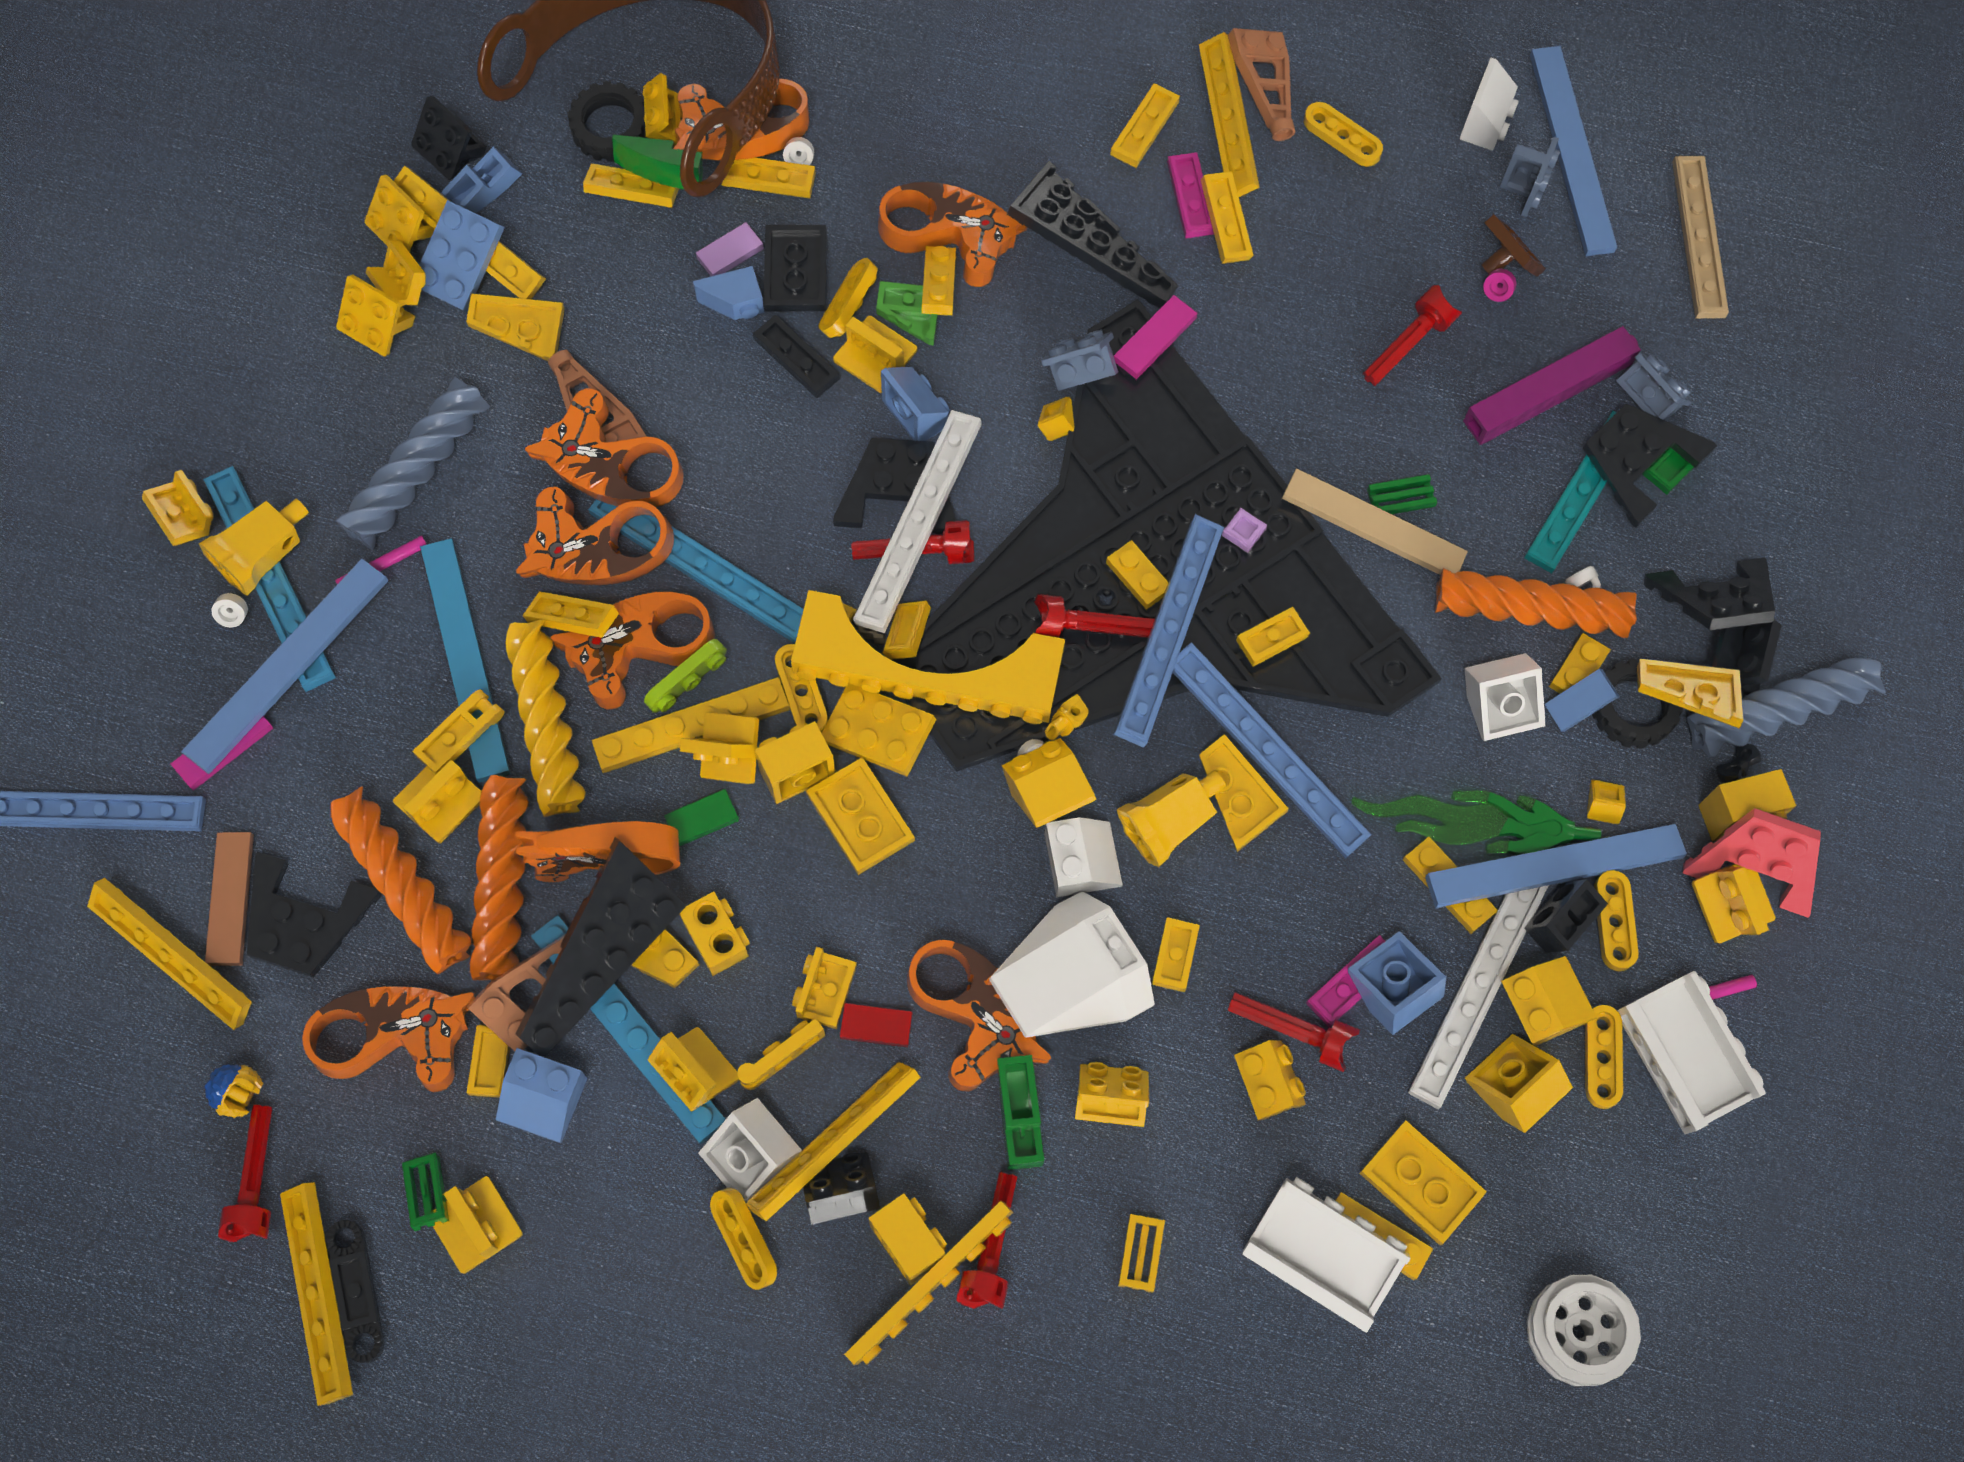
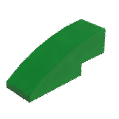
[612,135,703,189]
[997,1055,1044,1170]

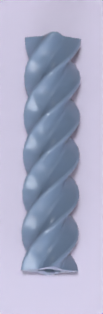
[335,377,490,550]
[1687,655,1886,757]

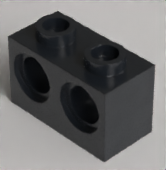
[1524,879,1608,953]

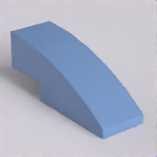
[441,147,522,213]

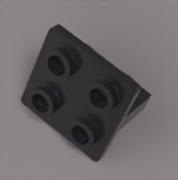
[411,96,487,180]
[1712,619,1782,695]
[803,1152,880,1225]

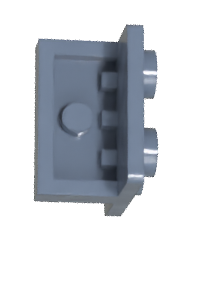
[1500,136,1560,217]
[1041,330,1118,391]
[1616,353,1693,421]

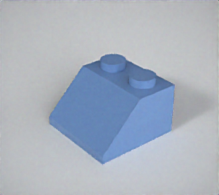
[881,367,950,441]
[1348,931,1446,1035]
[496,1048,588,1143]

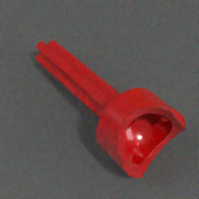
[1363,285,1462,386]
[851,520,974,564]
[1034,594,1155,638]
[1228,992,1361,1073]
[218,1105,272,1242]
[957,1172,1017,1309]

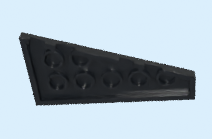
[1007,160,1178,309]
[515,837,686,1057]

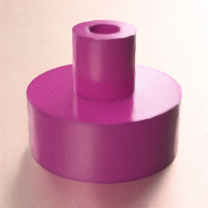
[1484,269,1517,302]

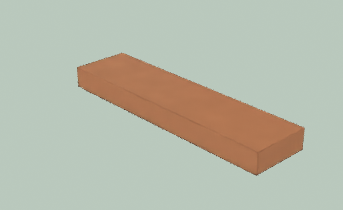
[205,832,254,966]

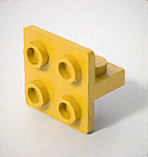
[364,175,435,252]
[336,274,415,357]
[833,316,917,393]
[680,712,759,784]
[393,760,481,844]
[1692,864,1776,943]
[1075,1062,1149,1127]
[433,1176,523,1274]

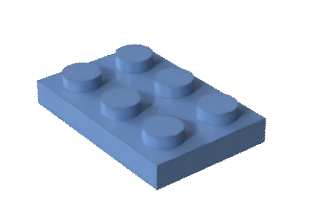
[420,200,505,312]

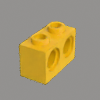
[679,891,750,976]

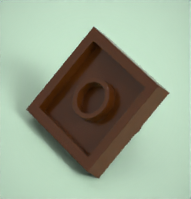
[1481,214,1546,277]

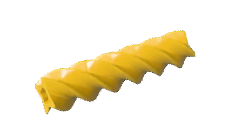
[505,619,585,817]

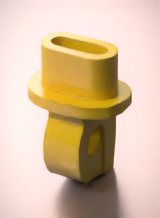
[1045,694,1089,740]

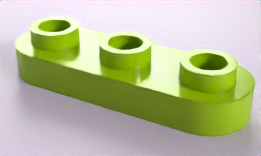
[644,639,727,713]

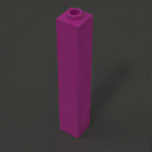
[1463,326,1641,446]

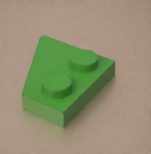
[876,281,938,346]

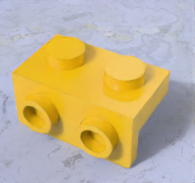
[643,73,681,147]
[366,240,426,307]
[142,470,213,546]
[792,947,857,1029]
[1234,1040,1306,1120]

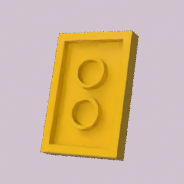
[822,684,936,777]
[806,757,915,875]
[1359,1120,1487,1246]

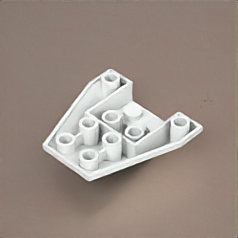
[989,891,1155,1038]

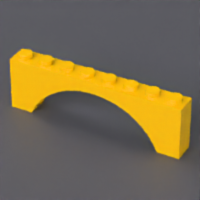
[791,590,1065,724]

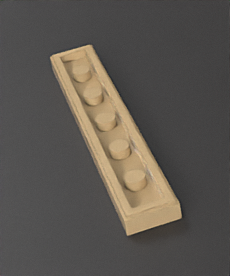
[1672,156,1729,319]
[1282,468,1468,575]

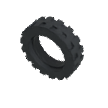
[568,81,647,162]
[1592,659,1684,749]

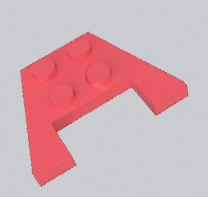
[1682,808,1821,918]

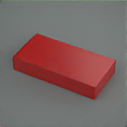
[840,1003,913,1048]

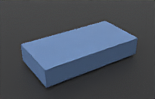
[1545,669,1620,732]

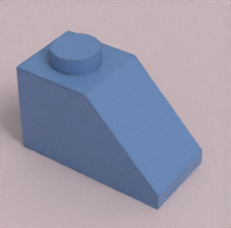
[693,266,764,320]

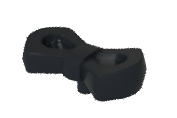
[1716,744,1761,783]

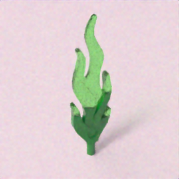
[1351,790,1601,855]

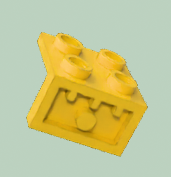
[647,1027,739,1112]

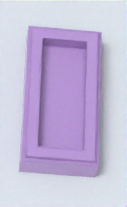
[696,222,764,276]

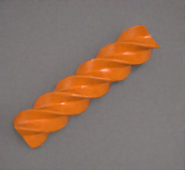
[1435,568,1637,638]
[470,775,529,980]
[330,786,471,974]

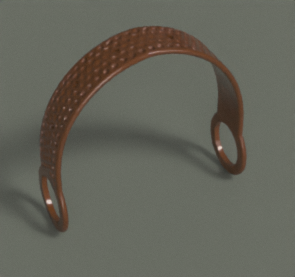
[477,0,780,197]

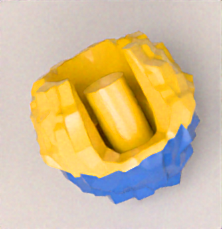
[204,1064,263,1118]

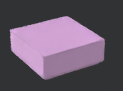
[1222,508,1267,553]

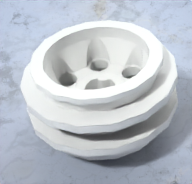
[1526,1275,1641,1386]

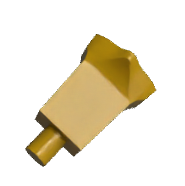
[199,499,309,596]
[1117,771,1226,867]

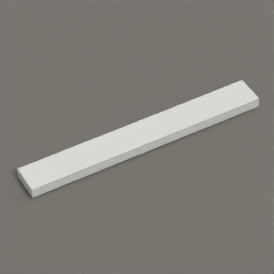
[853,410,982,633]
[1408,885,1549,1110]

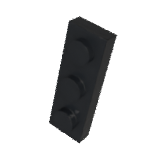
[753,315,839,398]

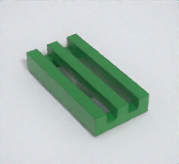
[1367,474,1437,514]
[402,1152,449,1231]

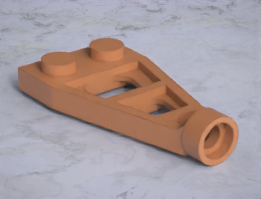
[1228,28,1296,141]
[548,350,647,443]
[467,934,566,1051]

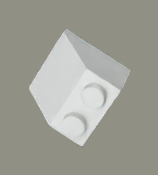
[1460,58,1519,151]
[1464,653,1545,741]
[1044,817,1122,897]
[698,1098,802,1203]

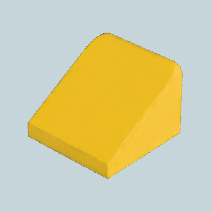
[1037,396,1075,441]
[1587,780,1626,824]

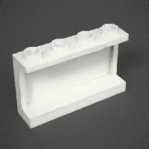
[1617,971,1766,1135]
[1242,1177,1411,1333]

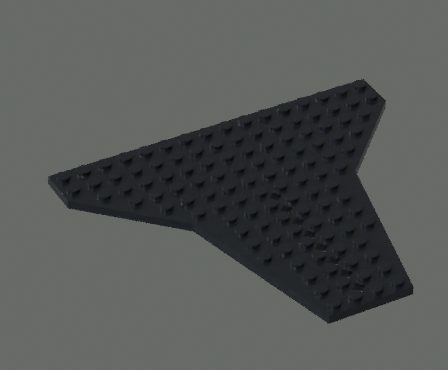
[892,299,1442,772]

